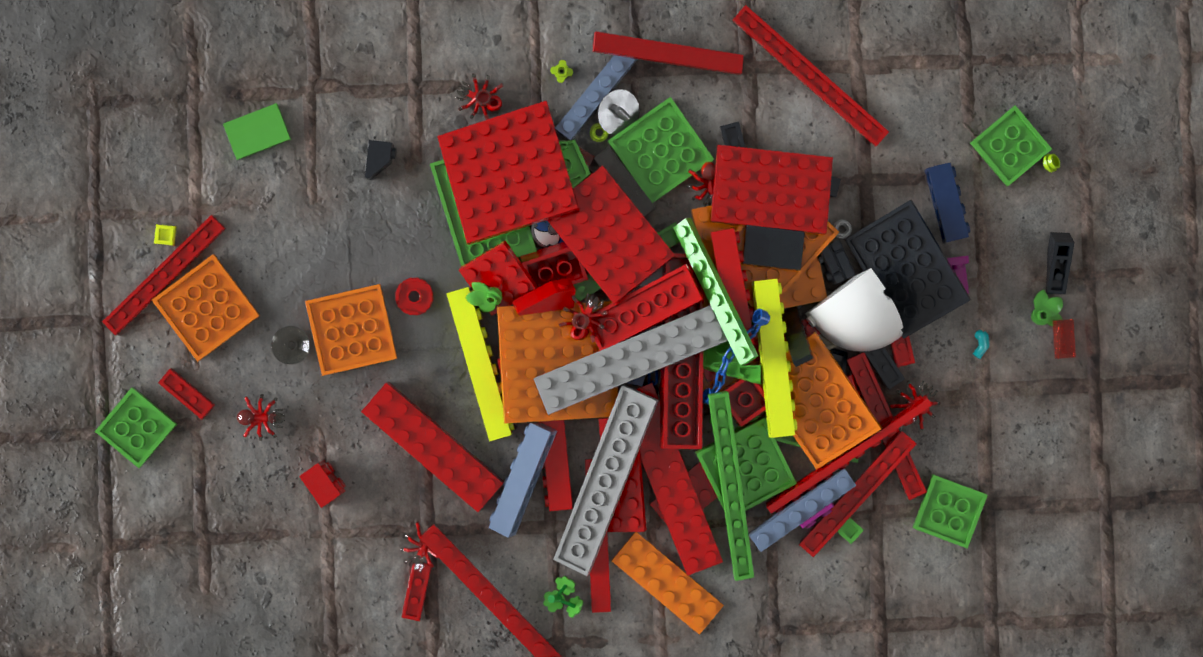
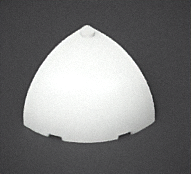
[805,268,903,352]

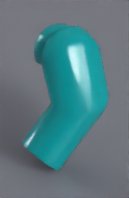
[973,330,990,359]

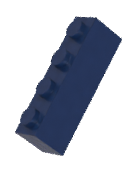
[925,162,970,243]

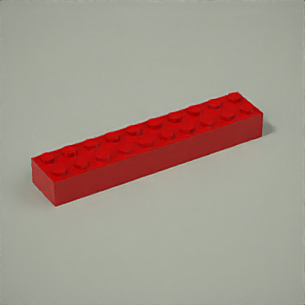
[660,253,704,449]

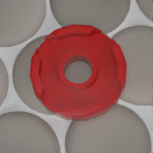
[395,278,434,315]

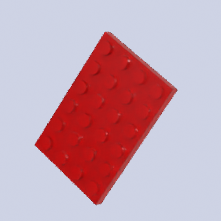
[710,145,833,235]
[547,166,675,304]

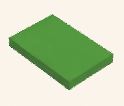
[223,103,291,160]

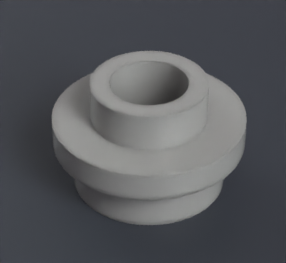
[833,220,852,239]

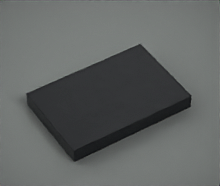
[742,225,805,271]

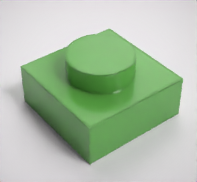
[837,518,863,544]

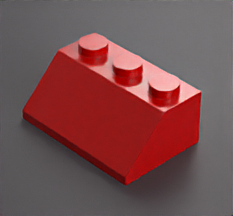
[520,242,588,287]

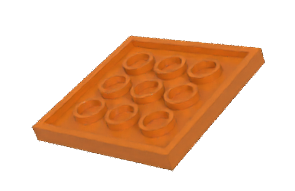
[152,254,260,362]
[305,284,398,376]

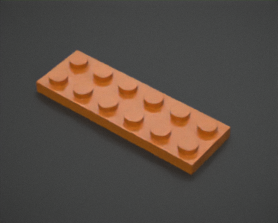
[611,532,724,635]

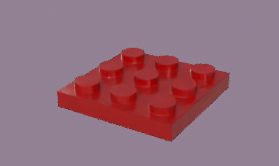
[459,241,538,316]

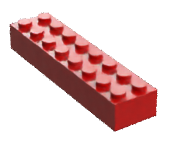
[361,382,504,512]

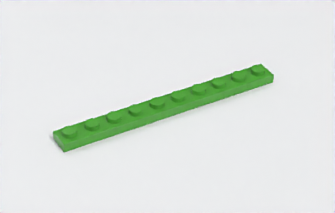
[708,391,754,581]

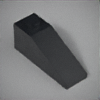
[1046,232,1075,294]

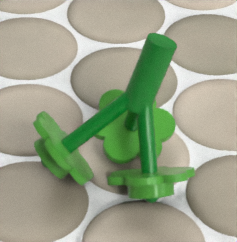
[543,576,583,618]

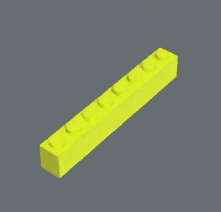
[751,279,797,438]
[446,287,515,442]

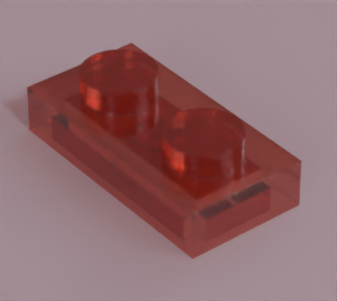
[1053,319,1076,359]

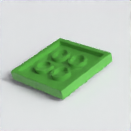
[970,105,1052,187]
[95,387,177,468]
[912,474,988,549]

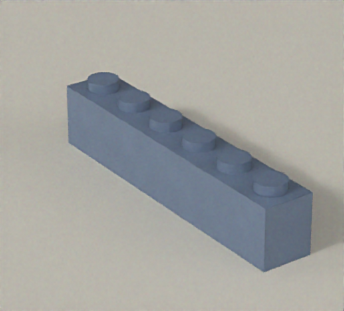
[555,55,638,140]
[489,421,557,538]
[748,469,856,552]

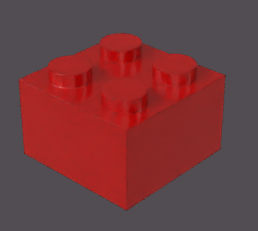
[721,379,766,427]
[299,460,346,508]

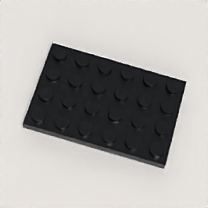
[845,200,971,339]

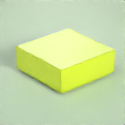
[154,224,177,246]

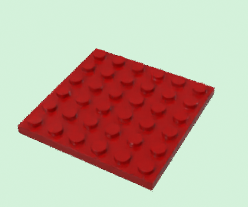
[437,101,579,245]

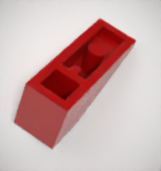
[513,278,576,316]

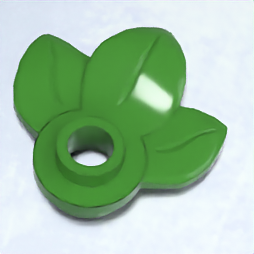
[465,282,502,312]
[1031,290,1063,326]

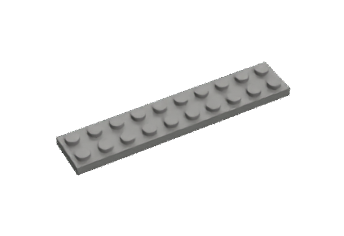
[533,305,728,415]
[553,385,659,576]

